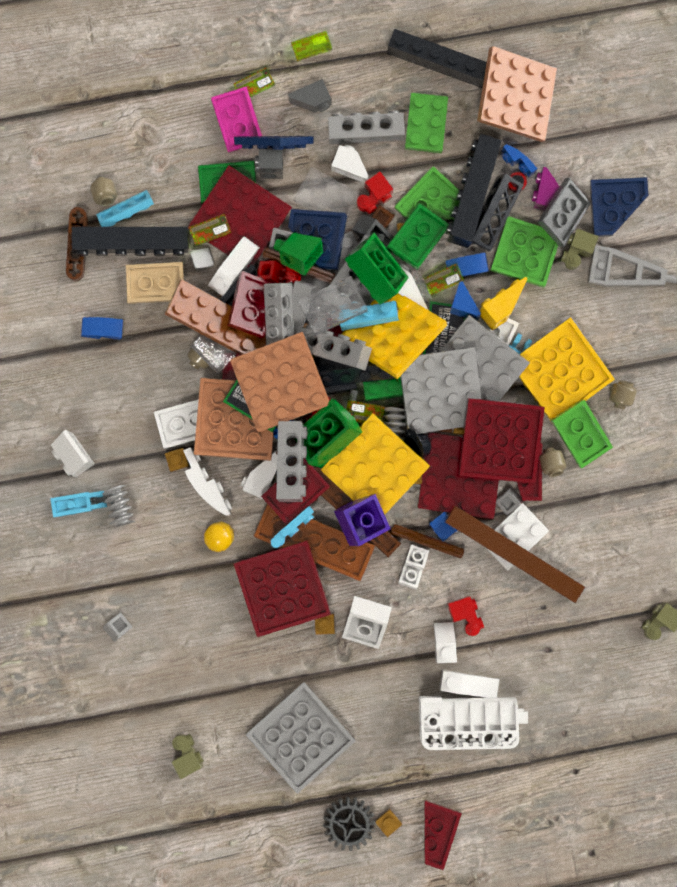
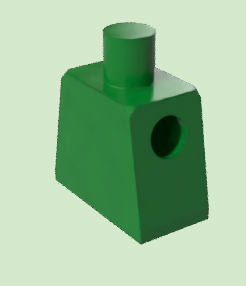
[274,233,323,275]

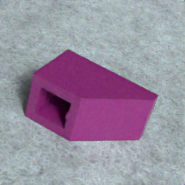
[531,167,560,210]

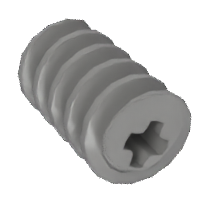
[383,407,406,441]
[102,485,135,527]

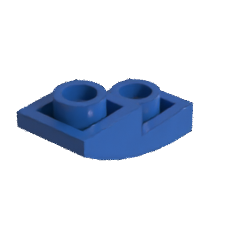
[501,144,537,178]
[446,253,489,277]
[81,317,123,340]

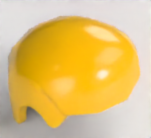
[204,521,234,552]

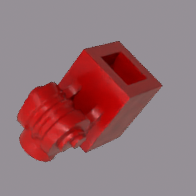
[357,172,394,215]
[257,261,301,284]
[447,596,484,636]

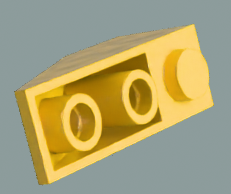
[480,277,527,331]

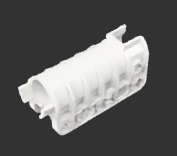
[419,696,528,750]

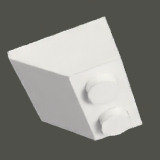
[51,430,95,477]
[342,596,392,649]

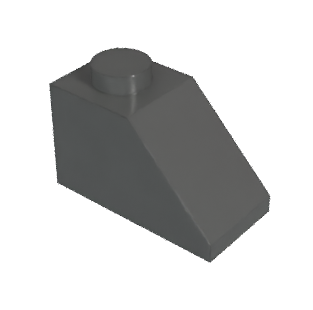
[288,79,332,113]
[352,214,394,252]

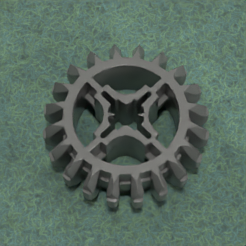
[323,796,376,851]

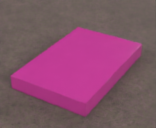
[211,87,262,153]

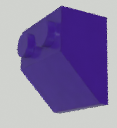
[334,494,391,546]

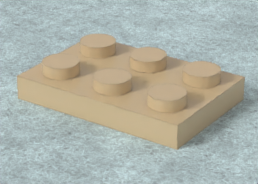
[126,262,184,304]

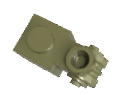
[561,228,599,270]
[641,602,677,640]
[172,734,204,780]

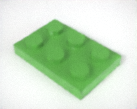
[405,93,448,153]
[551,399,613,469]

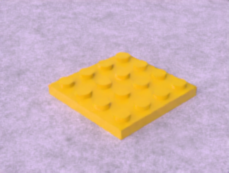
[341,293,447,379]
[519,317,615,423]
[321,413,430,515]

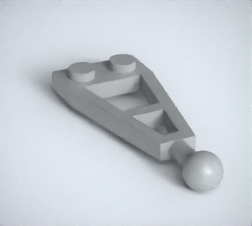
[588,245,677,287]

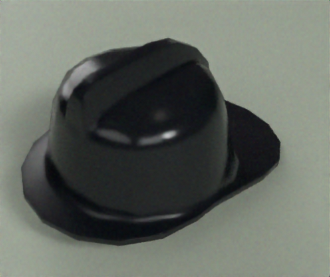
[404,428,431,459]

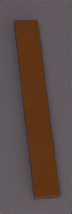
[275,440,401,558]
[445,506,585,603]

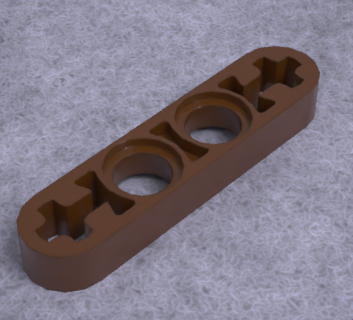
[66,207,88,282]

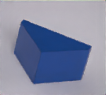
[450,281,481,320]

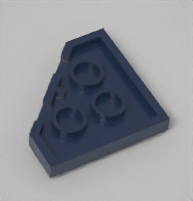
[234,136,314,150]
[590,177,649,237]
[288,209,347,270]

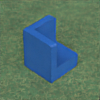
[429,512,458,541]

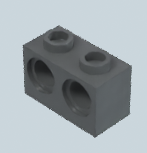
[255,149,283,179]

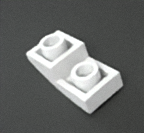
[398,545,429,590]

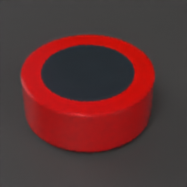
[508,172,527,192]

